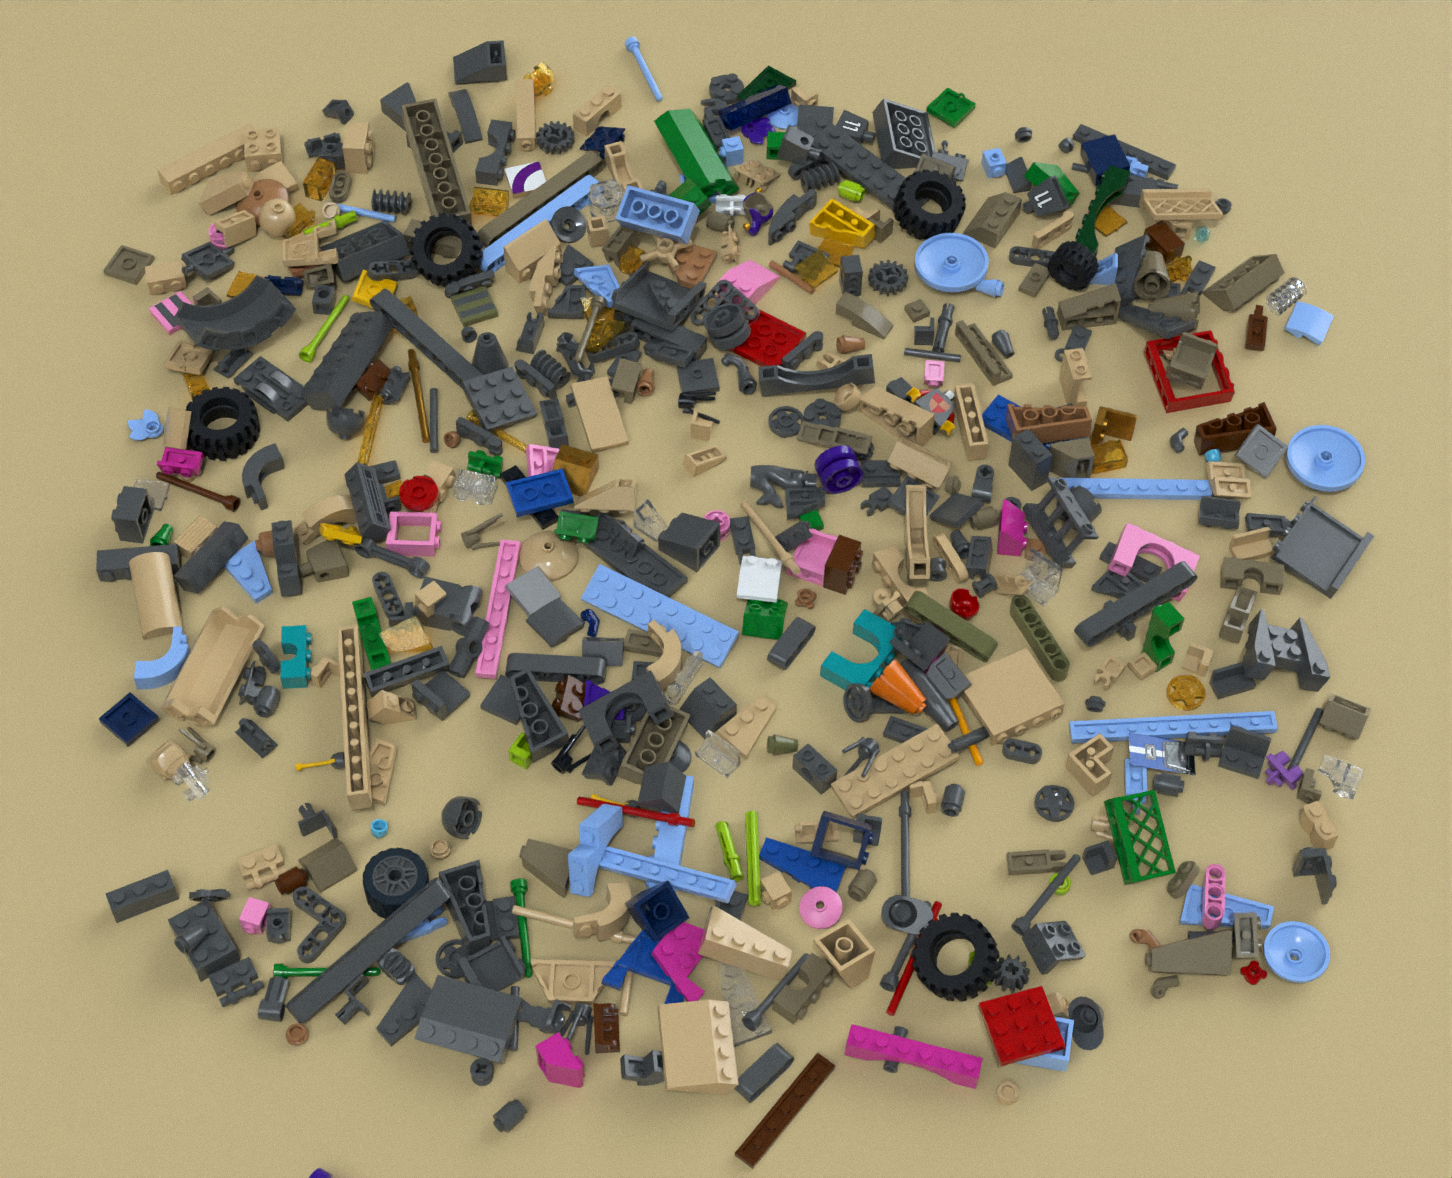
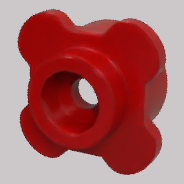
[1240,960,1267,985]

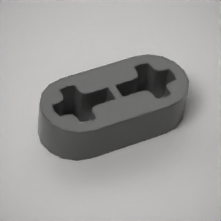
[1002,738,1042,764]

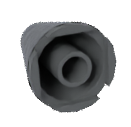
[471,332,509,375]

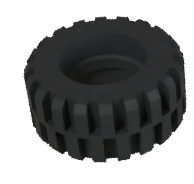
[893,170,966,240]
[409,213,483,287]
[185,387,260,461]
[911,913,1000,1001]

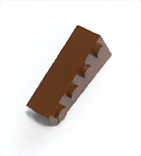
[1194,402,1277,455]

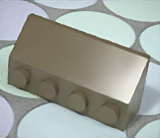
[1202,254,1285,311]
[617,706,690,784]

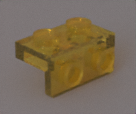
[469,187,509,216]
[282,203,316,239]

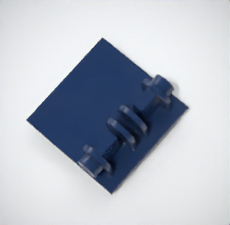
[580,126,626,159]

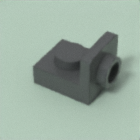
[322,99,354,124]

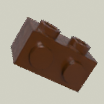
[1144,220,1185,264]

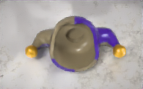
[743,187,773,236]

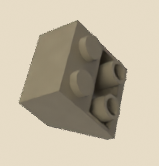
[1049,438,1095,478]

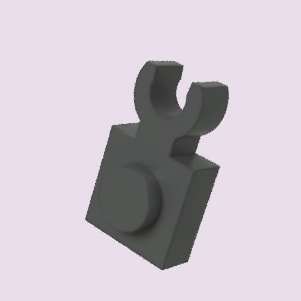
[860,486,893,517]

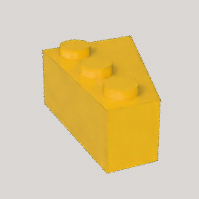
[809,198,876,249]

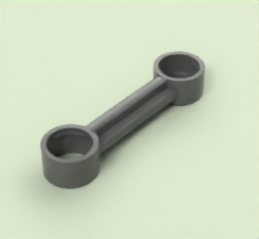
[354,536,430,579]

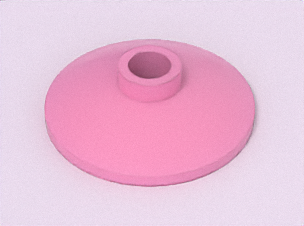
[799,887,843,929]

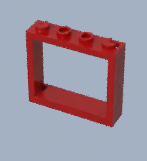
[1144,330,1235,413]

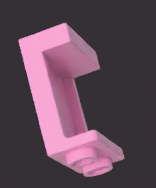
[786,528,837,586]

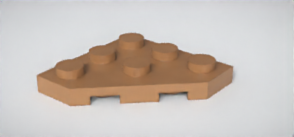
[667,240,717,289]

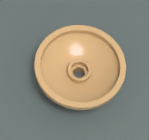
[519,531,578,581]

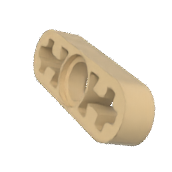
[933,533,969,583]

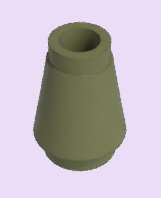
[767,734,798,755]

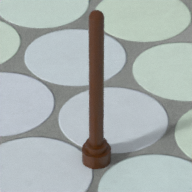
[156,472,240,512]

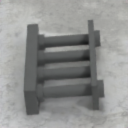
[1022,477,1099,568]

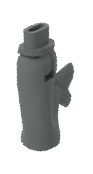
[750,465,817,508]

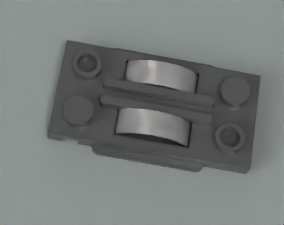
[233,356,309,422]

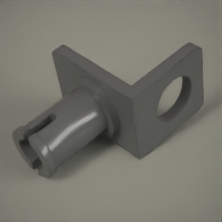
[298,803,337,839]
[335,973,370,1025]

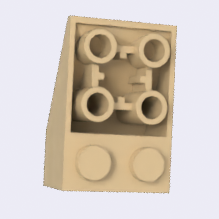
[575,479,637,513]

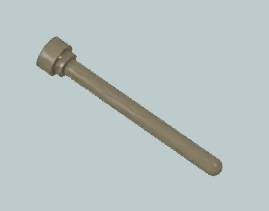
[574,296,606,363]

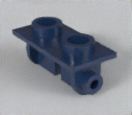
[264,275,304,295]

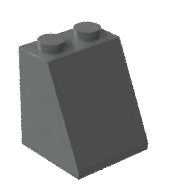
[658,512,720,573]

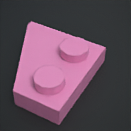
[526,444,559,477]

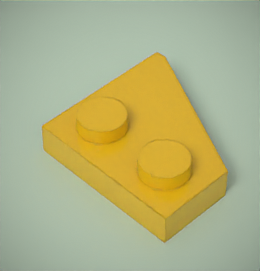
[319,523,362,545]

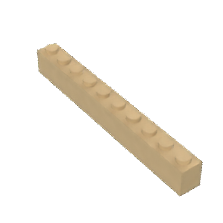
[337,625,372,810]

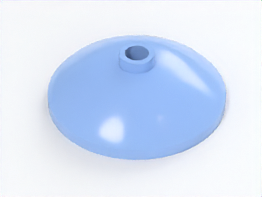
[1263,921,1330,983]

